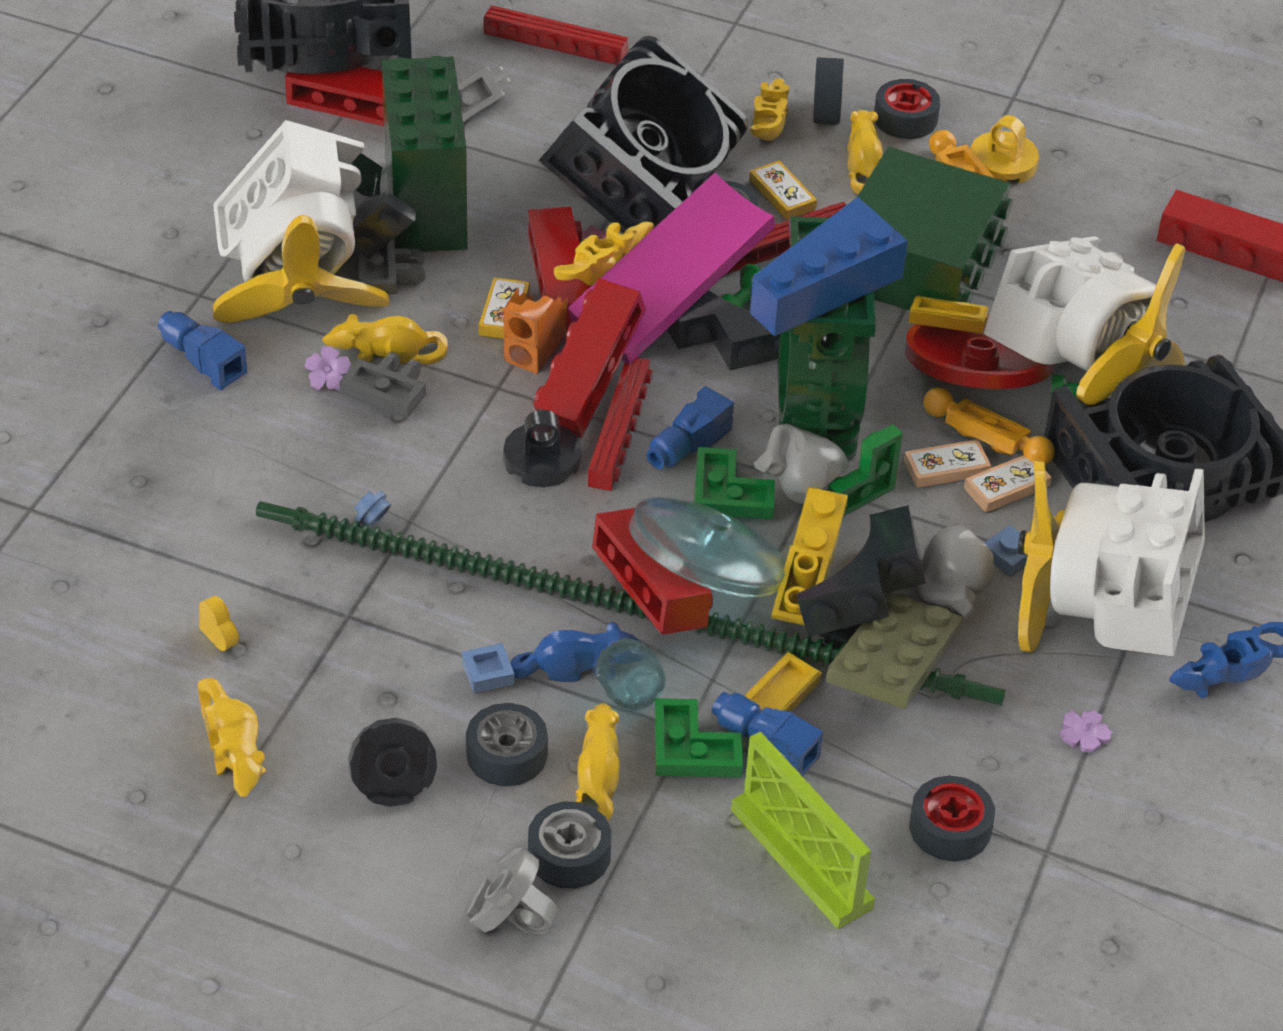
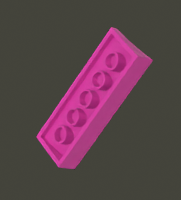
[568,173,775,364]

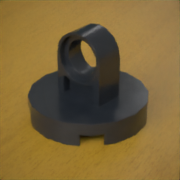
[503,409,581,487]
[348,718,437,807]

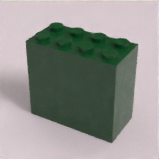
[381,56,468,252]
[857,146,1013,311]

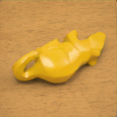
[749,78,790,141]
[847,110,883,194]
[554,222,654,286]
[322,314,448,364]
[197,678,266,797]
[576,702,620,822]

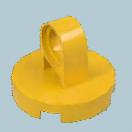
[970,115,1039,183]

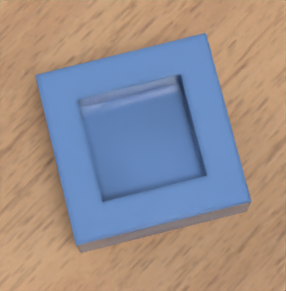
[984,525,1028,577]
[462,643,514,693]

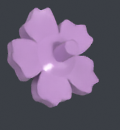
[304,346,352,391]
[1060,710,1113,753]

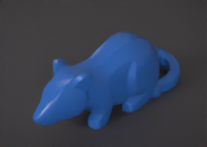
[510,622,648,682]
[1169,622,1283,698]

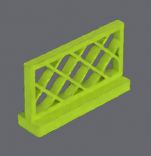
[731,731,875,930]

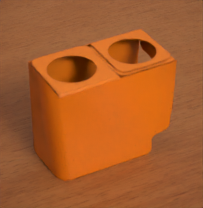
[504,288,568,374]

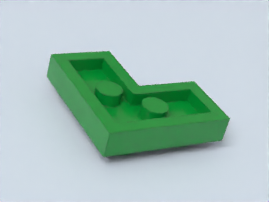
[827,424,903,516]
[693,447,775,519]
[654,698,743,777]

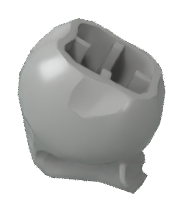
[754,424,849,505]
[916,524,994,619]

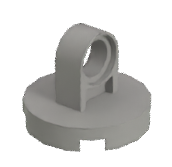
[467,847,557,936]

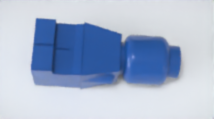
[158,311,248,391]
[646,386,734,469]
[711,692,823,777]

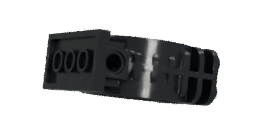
[234,0,412,74]
[538,36,748,234]
[1044,354,1283,522]

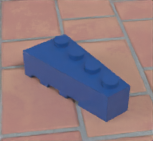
[750,197,908,336]

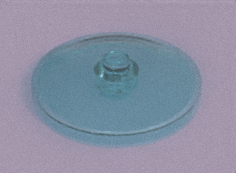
[629,497,786,597]

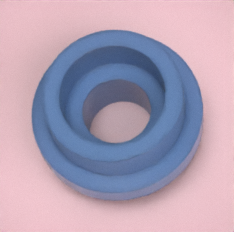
[354,491,391,528]

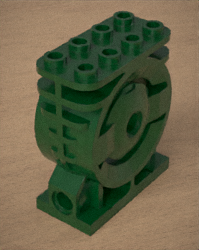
[777,216,876,461]

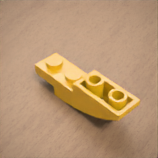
[771,487,848,626]

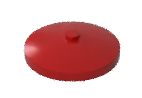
[905,315,1056,389]

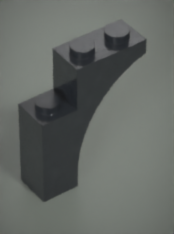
[350,153,416,259]
[667,290,780,370]
[797,505,926,637]

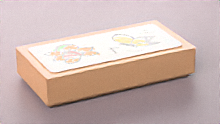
[904,439,991,488]
[964,455,1052,513]

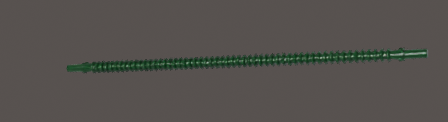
[256,501,1006,706]

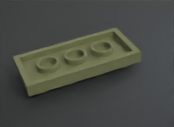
[825,592,963,709]

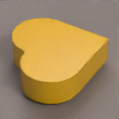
[199,595,239,652]

